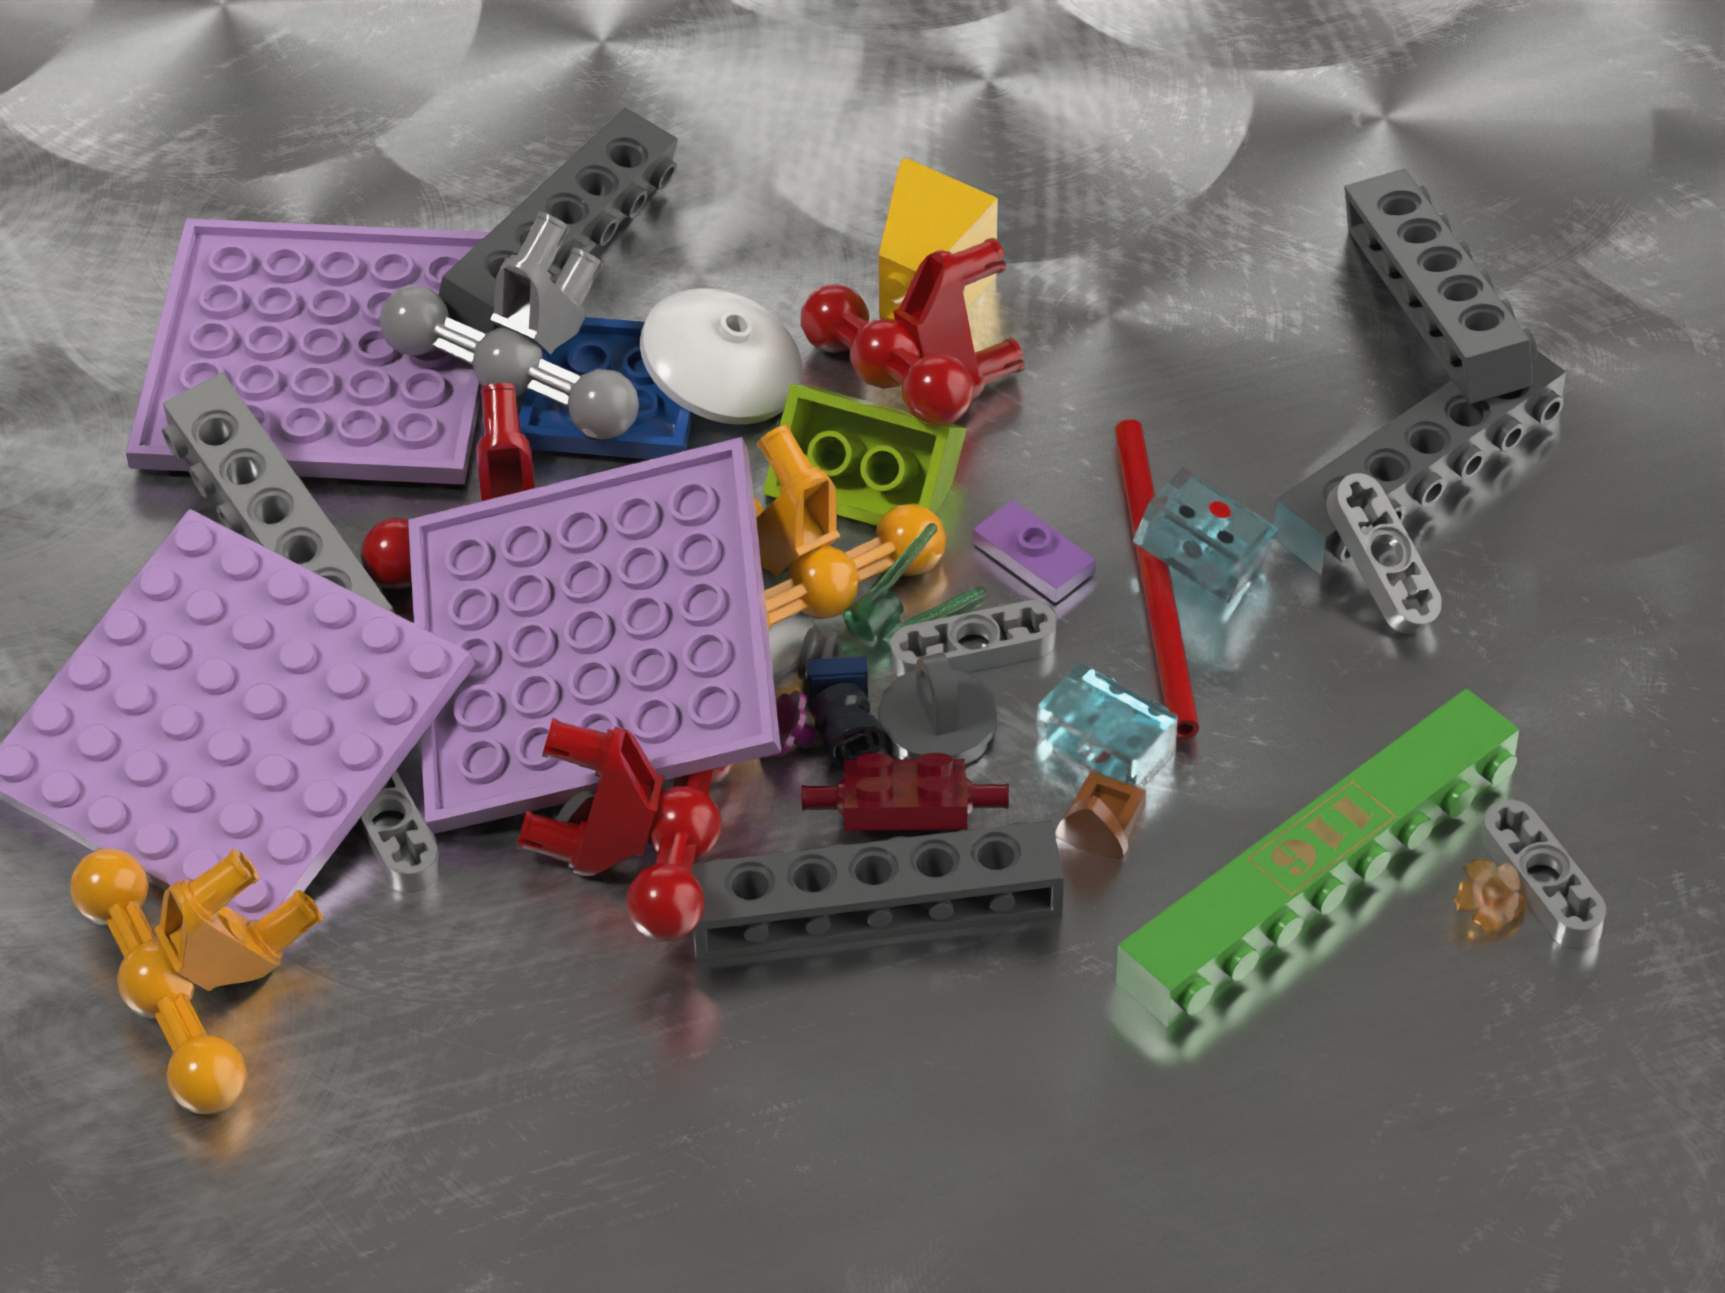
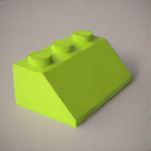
[762,384,967,526]

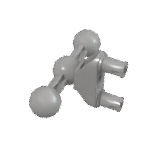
[379,211,639,440]

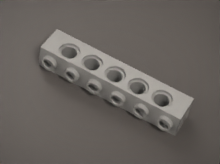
[162,372,394,613]

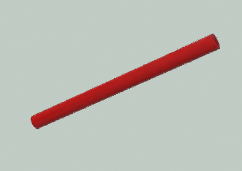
[1115,419,1199,739]

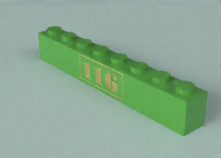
[1116,688,1520,1028]

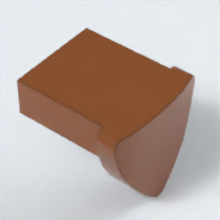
[1055,771,1146,859]

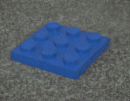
[519,317,694,459]

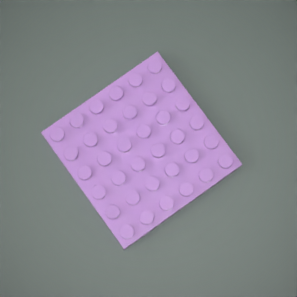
[126,218,490,484]
[408,437,781,834]
[0,509,475,921]

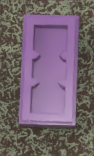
[973,499,1096,603]

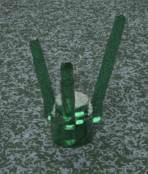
[843,523,986,647]

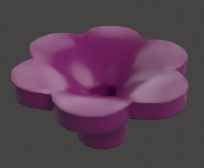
[764,690,816,760]

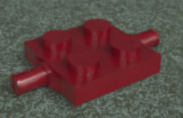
[801,753,1009,831]

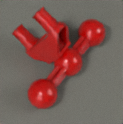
[800,237,1025,426]
[360,383,536,590]
[516,718,735,942]

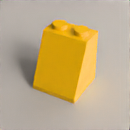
[879,157,998,320]

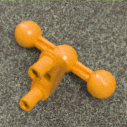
[754,424,947,633]
[69,848,323,1115]

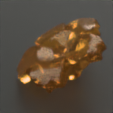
[1452,858,1527,933]

